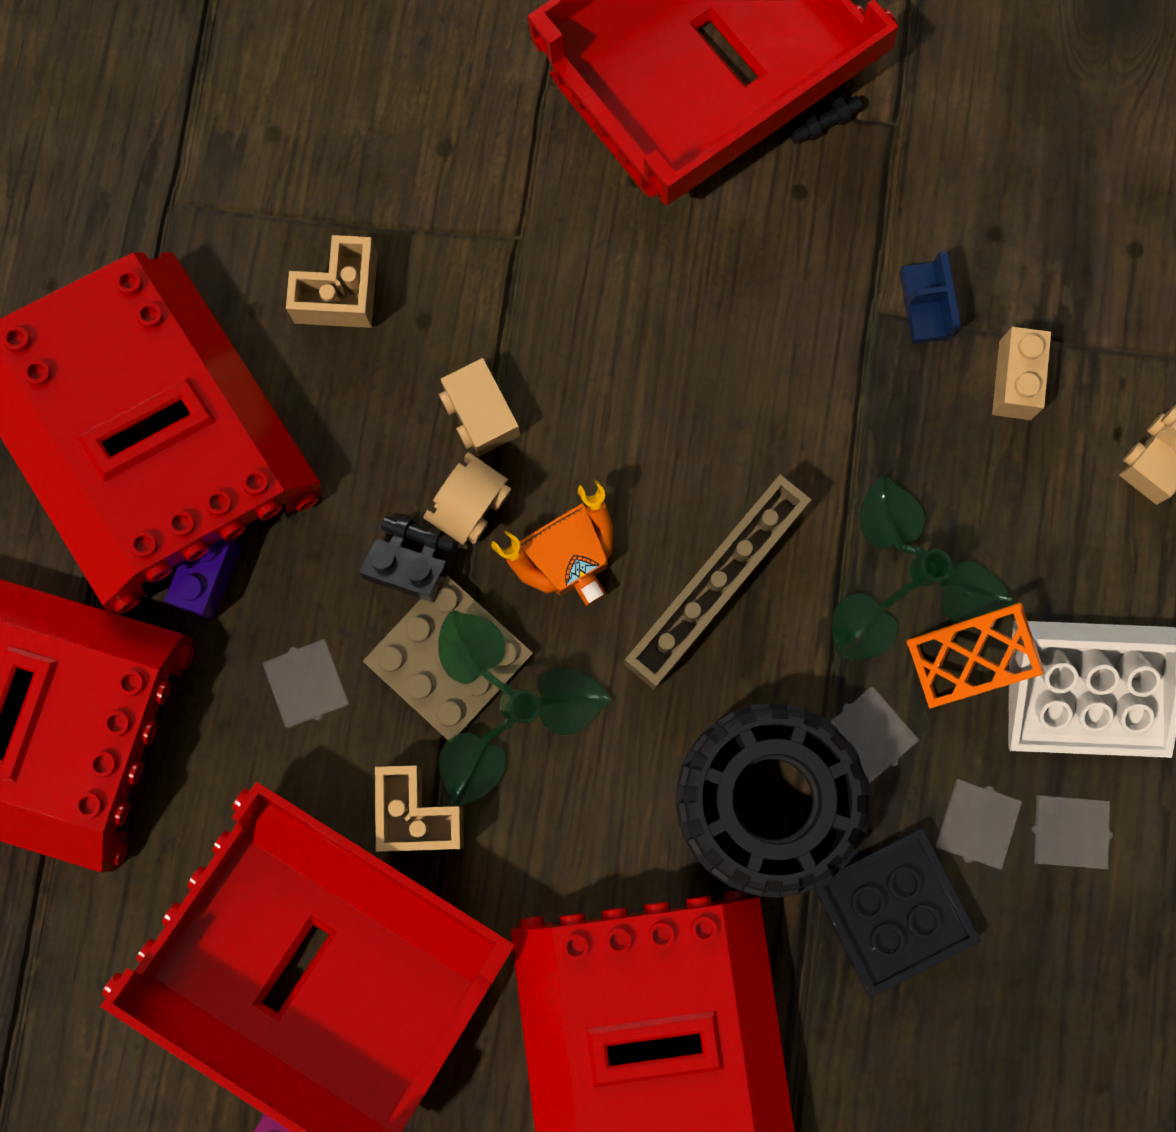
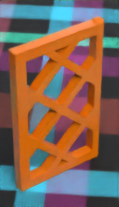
[907,603,1045,709]

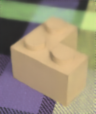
[286,235,378,328]
[1119,404,1176,505]
[375,765,464,852]

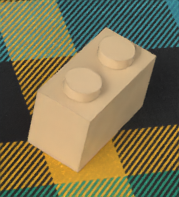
[992,327,1051,420]
[439,358,520,456]

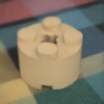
[423,452,511,545]

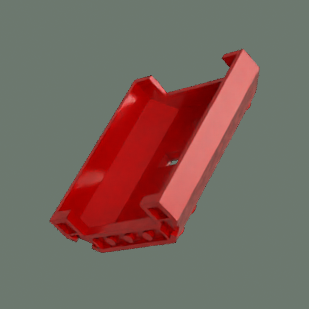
[527,0,899,205]
[0,252,321,615]
[0,579,195,873]
[100,781,515,1132]
[511,889,794,1132]

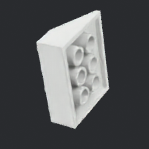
[1008,621,1176,758]

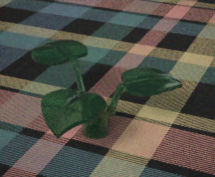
[832,475,1014,660]
[438,611,611,805]

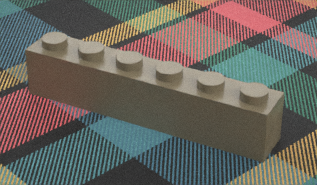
[624,474,812,690]

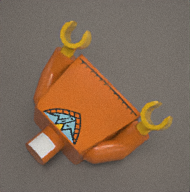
[491,480,613,606]

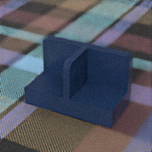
[899,251,961,344]

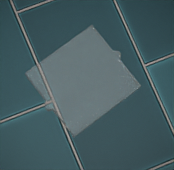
[262,639,349,729]
[830,686,919,783]
[936,779,1022,870]
[1031,796,1113,869]

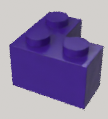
[164,538,242,620]

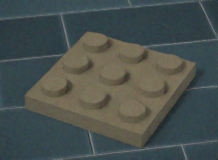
[363,575,533,743]

